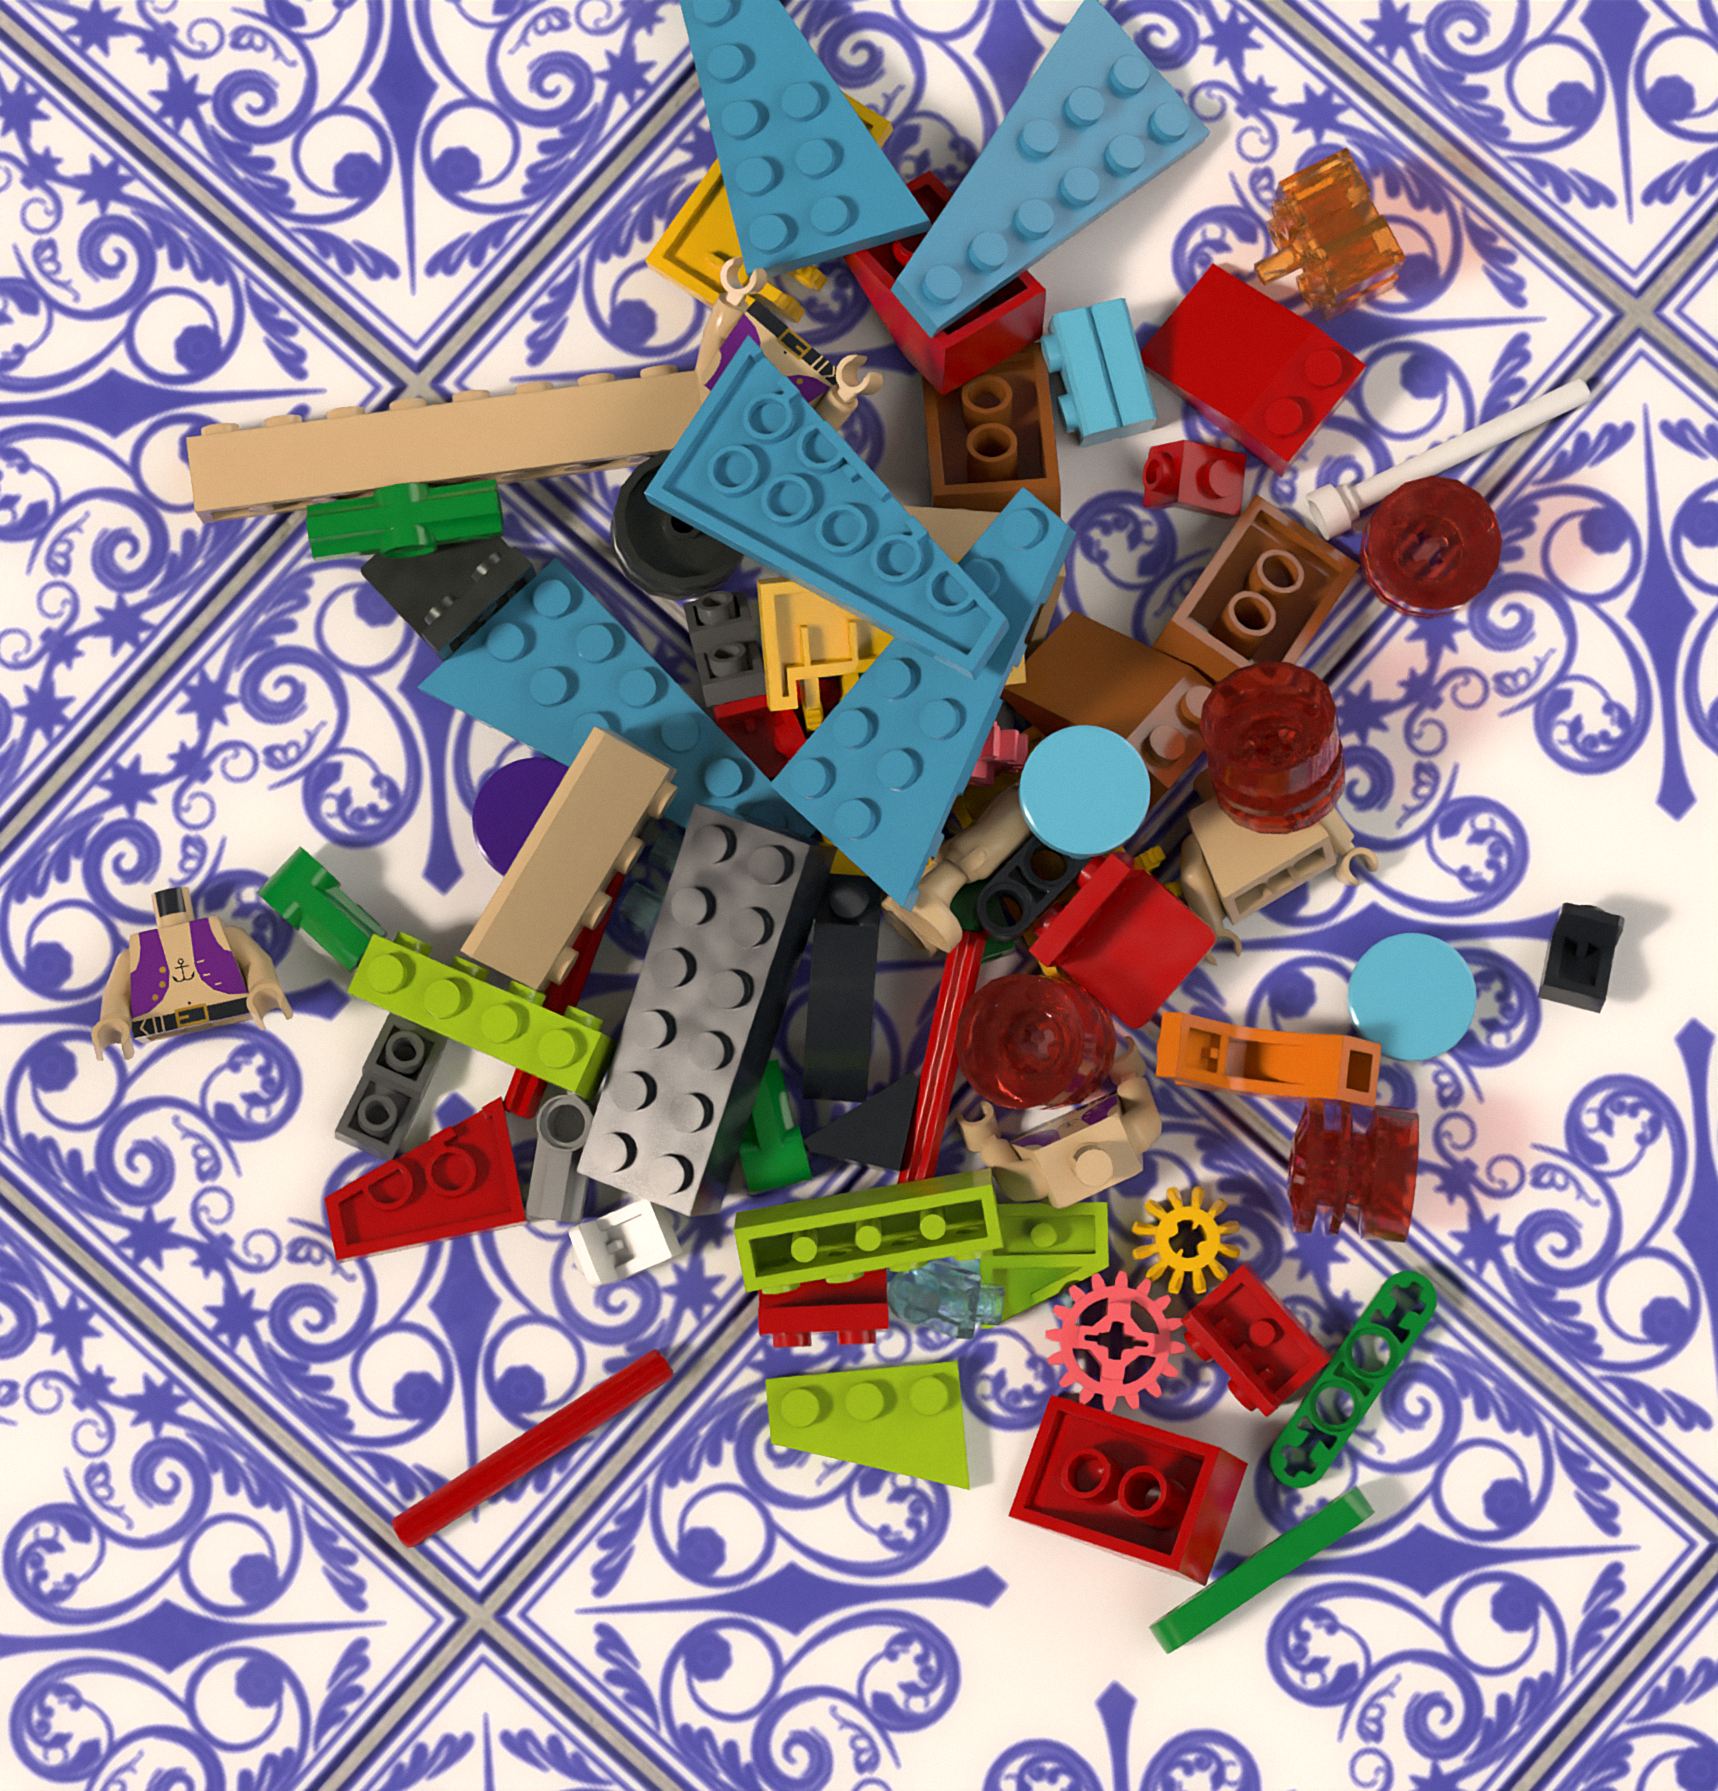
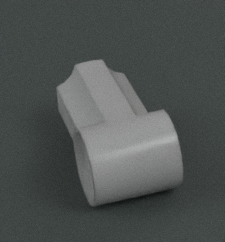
[525,1095,597,1224]

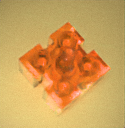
[1254,147,1407,322]

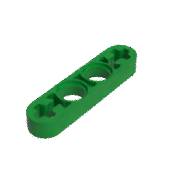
[1268,1271,1437,1488]
[1149,1485,1375,1654]

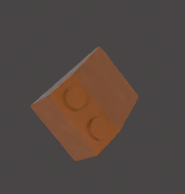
[921,342,1061,518]
[1151,494,1360,729]
[1000,610,1240,814]

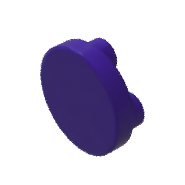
[472,757,569,877]

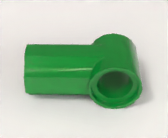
[256,846,388,974]
[739,1059,812,1196]

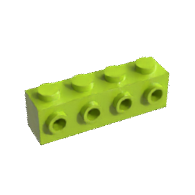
[347,931,618,1102]
[734,1168,1003,1294]

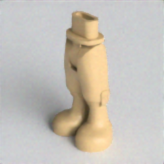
[881,780,1034,957]

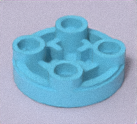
[1018,725,1150,860]
[1347,933,1477,1062]

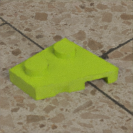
[979,1202,1109,1329]

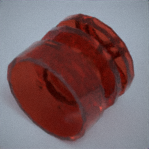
[1358,476,1502,620]
[1200,661,1347,834]
[955,973,1117,1110]
[1287,1098,1419,1243]

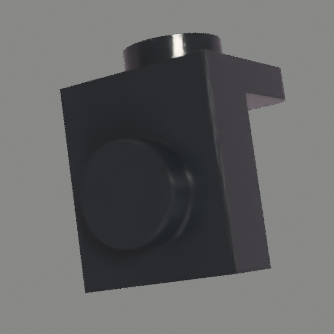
[1538,902,1625,1014]

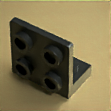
[361,537,536,662]

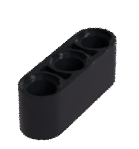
[972,835,1095,945]

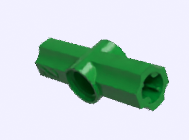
[306,479,504,562]

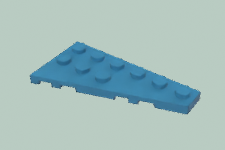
[679,0,932,279]
[891,0,1210,338]
[644,335,1010,681]
[770,487,1077,912]
[417,557,816,837]

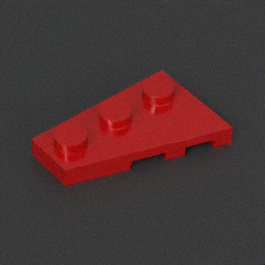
[324,1096,528,1264]

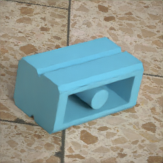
[1040,298,1158,448]

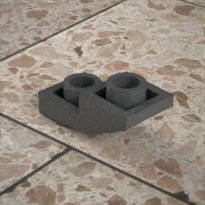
[683,590,766,707]
[335,1013,448,1162]

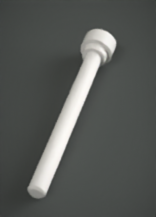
[1305,379,1591,540]

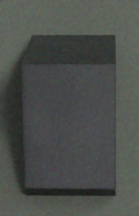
[803,1071,919,1175]

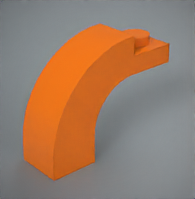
[1155,1012,1382,1108]

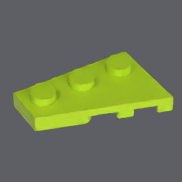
[765,1361,970,1490]

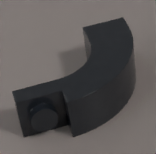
[803,873,882,1103]

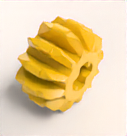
[1132,1186,1240,1295]

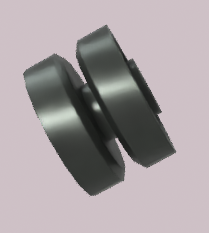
[610,451,745,601]

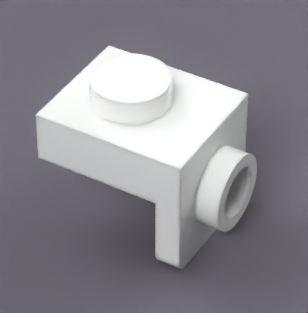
[569,1199,683,1289]

